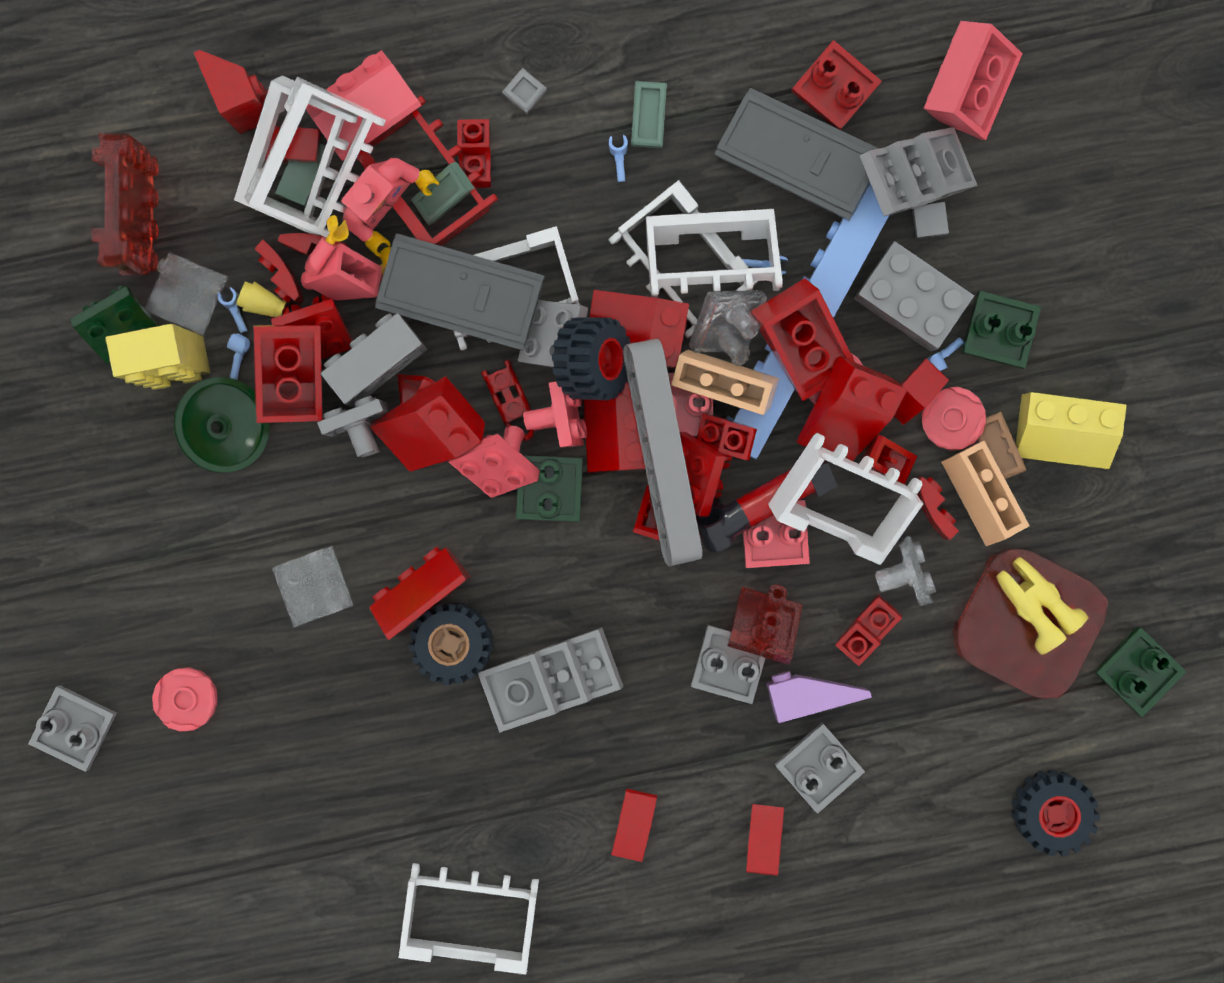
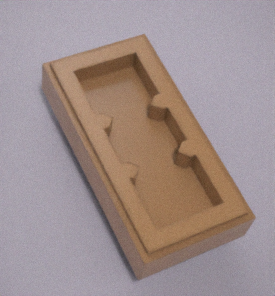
[978,412,1026,480]

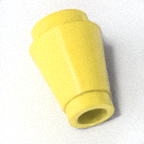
[236,281,286,317]

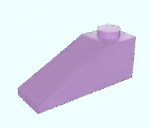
[766,671,872,723]

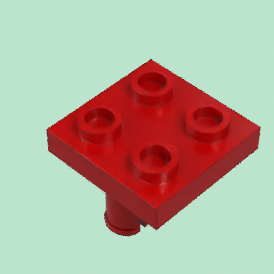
[791,40,882,130]
[271,295,353,359]
[680,432,732,516]

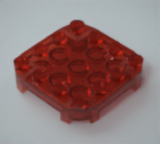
[91,133,158,275]
[952,548,1108,699]

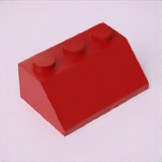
[193,50,268,134]
[584,383,645,472]
[369,546,471,640]

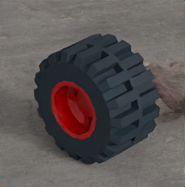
[552,317,631,400]
[1011,770,1100,856]

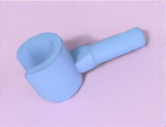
[609,135,628,182]
[742,256,788,275]
[218,287,248,333]
[227,333,250,380]
[927,337,964,371]

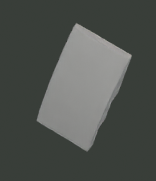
[860,127,978,217]
[478,627,624,733]

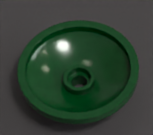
[174,377,270,473]

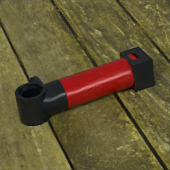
[696,457,838,552]

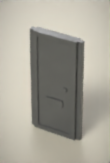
[714,88,879,221]
[375,233,545,351]

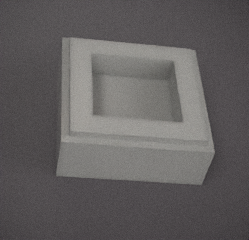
[502,68,547,114]
[912,202,949,239]

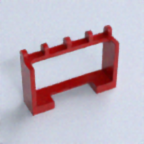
[357,96,498,246]

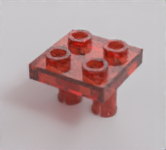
[727,585,803,665]

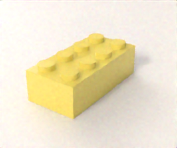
[105,324,210,390]

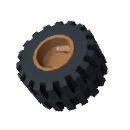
[409,603,493,685]

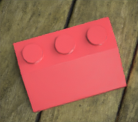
[924,21,1023,140]
[306,50,422,161]

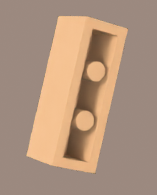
[671,349,779,415]
[941,441,1030,546]

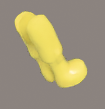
[996,557,1089,655]

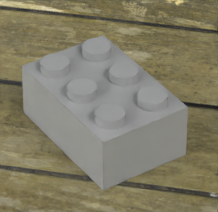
[853,241,974,352]
[320,313,428,408]

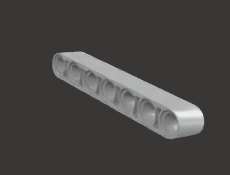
[623,339,702,567]

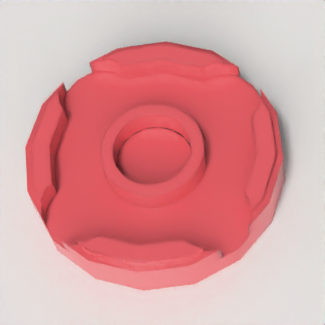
[922,387,986,451]
[152,667,218,732]

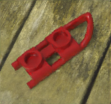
[481,360,535,441]

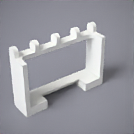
[234,76,358,235]
[244,77,386,237]
[608,180,758,339]
[646,209,783,298]
[454,226,579,351]
[768,433,923,565]
[399,863,539,975]

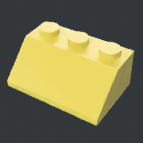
[1015,392,1127,469]

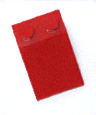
[750,278,855,401]
[589,290,689,369]
[253,324,322,423]
[796,356,907,461]
[370,376,485,472]

